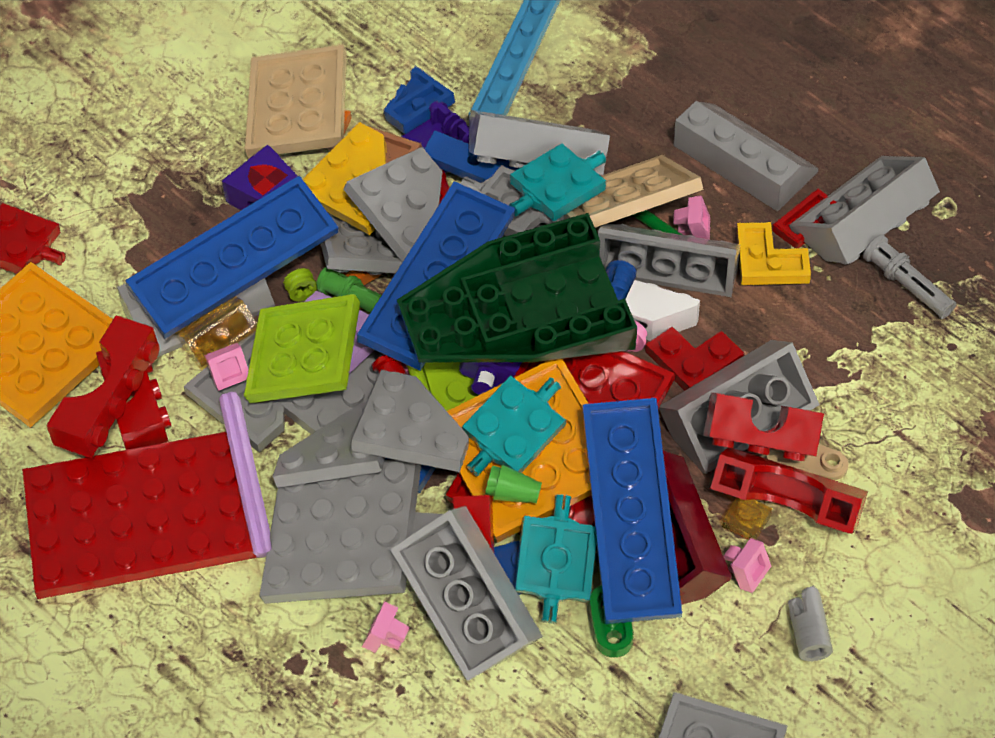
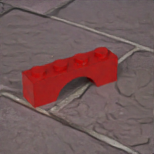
[46,315,160,458]
[710,448,868,534]

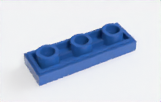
[424,130,519,183]

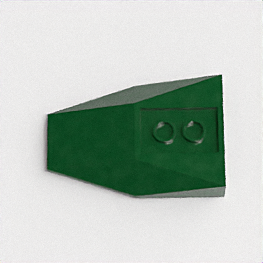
[397,213,637,363]

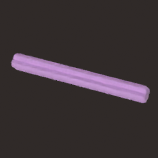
[219,392,272,558]

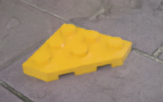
[303,122,387,235]

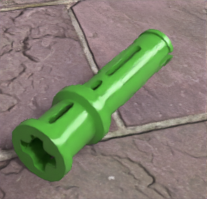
[316,267,382,313]

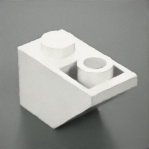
[625,280,700,341]

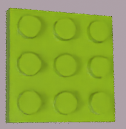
[244,294,360,403]

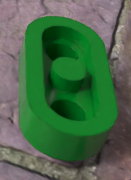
[590,585,634,658]

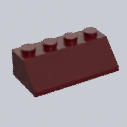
[663,450,732,605]

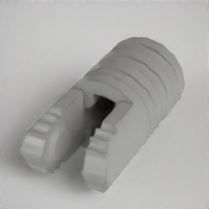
[788,585,833,661]

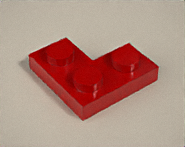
[645,327,745,391]

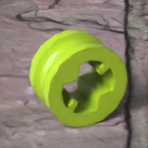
[283,268,317,302]

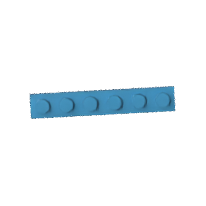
[469,0,561,116]

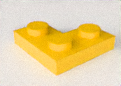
[736,222,811,285]

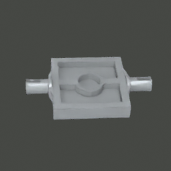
[461,165,565,236]

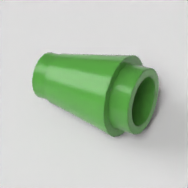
[485,464,542,504]

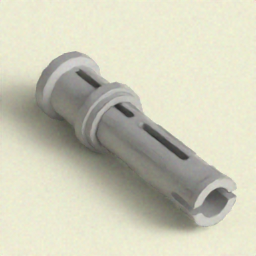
[863,235,957,319]

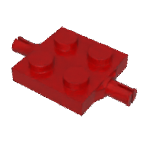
[0,203,66,274]

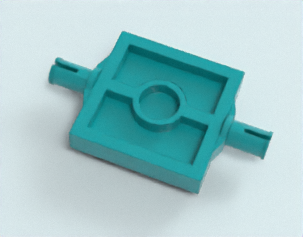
[509,143,606,222]
[462,375,566,476]
[514,495,597,624]

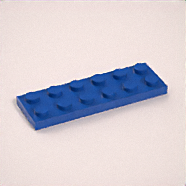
[125,175,339,339]
[357,181,516,371]
[582,398,682,624]

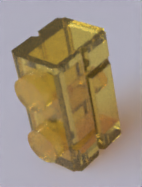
[175,296,257,367]

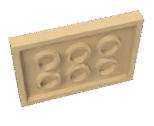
[245,44,347,158]
[564,155,703,228]

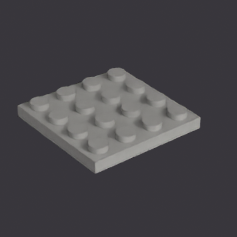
[260,459,421,604]

